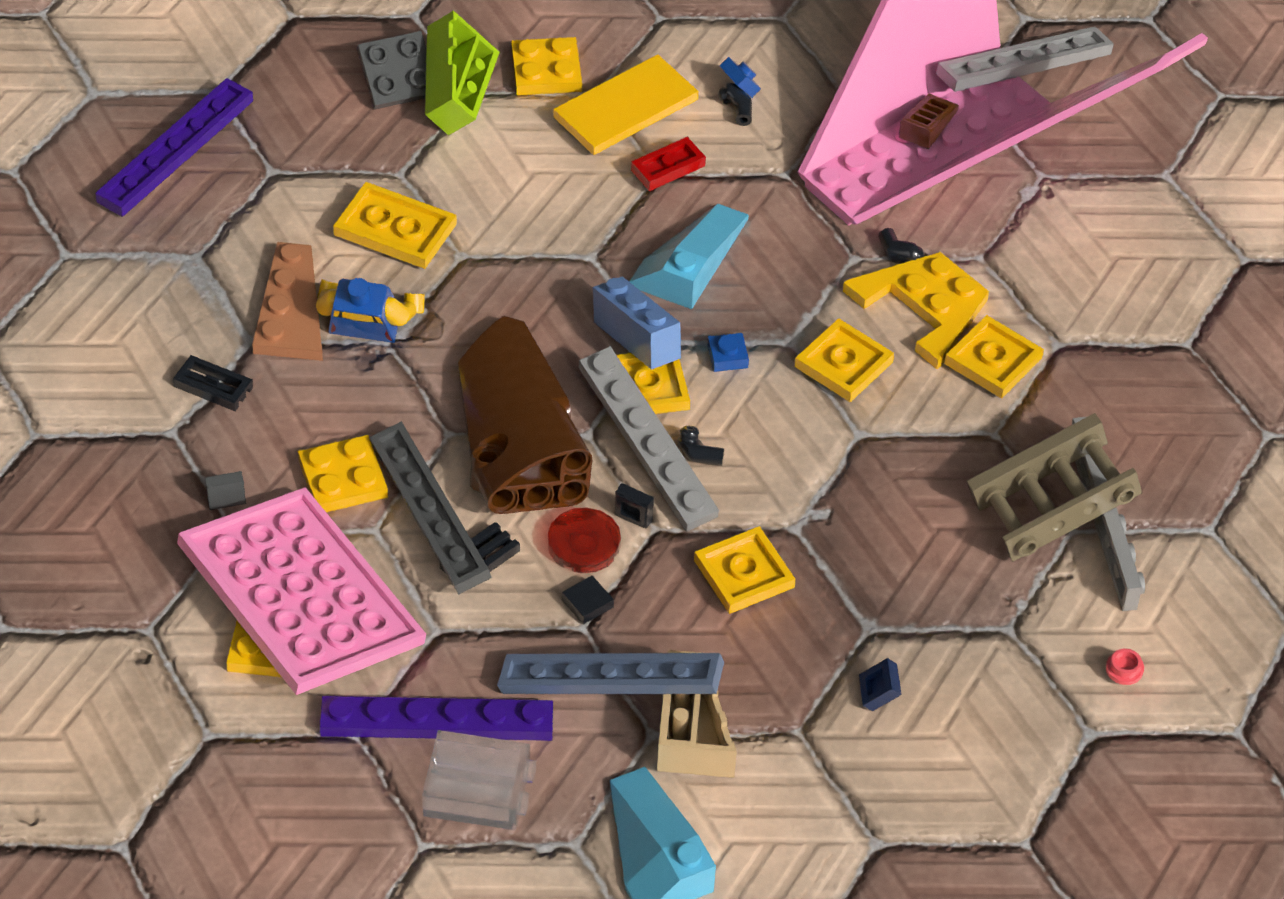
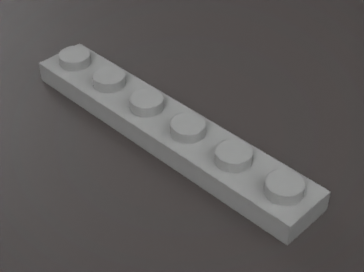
[936,26,1114,92]
[579,346,719,532]
[1072,417,1145,611]

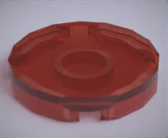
[547,507,621,573]

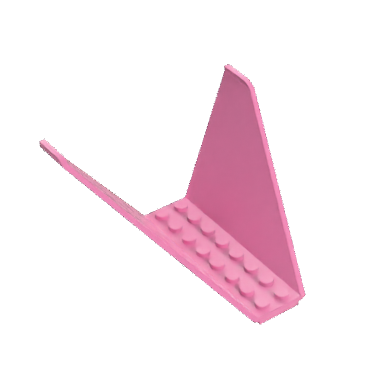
[798,0,1208,226]

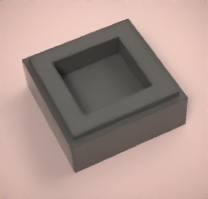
[205,471,246,510]

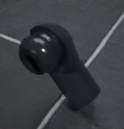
[718,83,752,126]
[878,228,924,264]
[677,426,724,466]

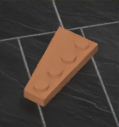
[252,242,323,361]

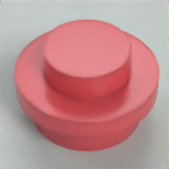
[1106,648,1144,685]

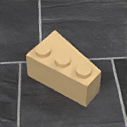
[657,650,737,778]

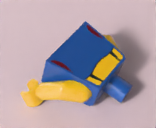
[316,278,425,343]

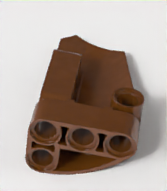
[458,316,593,514]

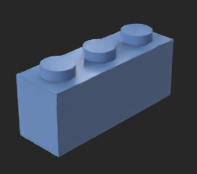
[593,276,681,370]

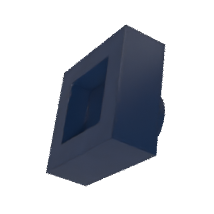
[859,658,902,712]

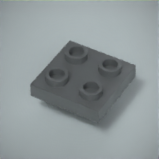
[357,31,427,110]

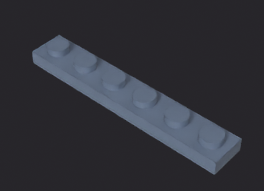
[497,653,724,694]

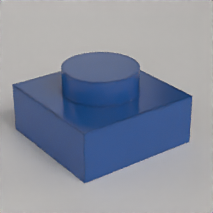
[720,57,761,98]
[707,333,749,372]

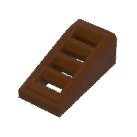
[899,93,959,150]

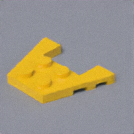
[843,252,989,369]

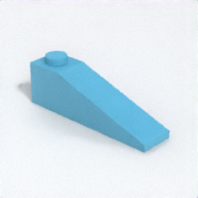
[629,204,749,309]
[610,767,716,899]

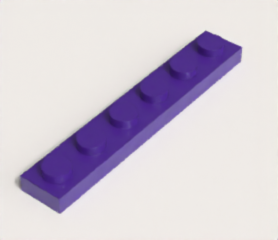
[95,78,253,217]
[320,696,553,741]

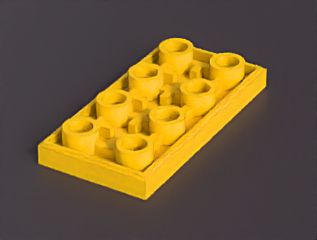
[553,54,699,155]

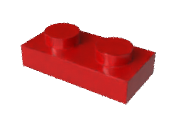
[631,136,706,191]

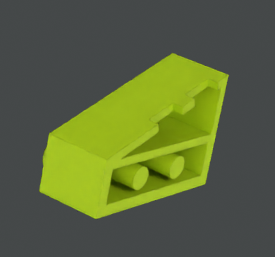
[425,10,500,135]

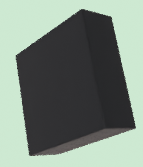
[615,483,654,529]
[562,575,614,625]

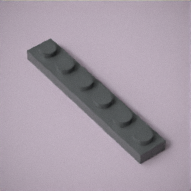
[369,421,492,595]

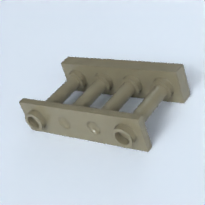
[967,413,1142,562]

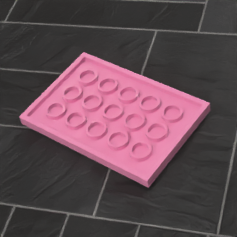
[177,487,426,695]

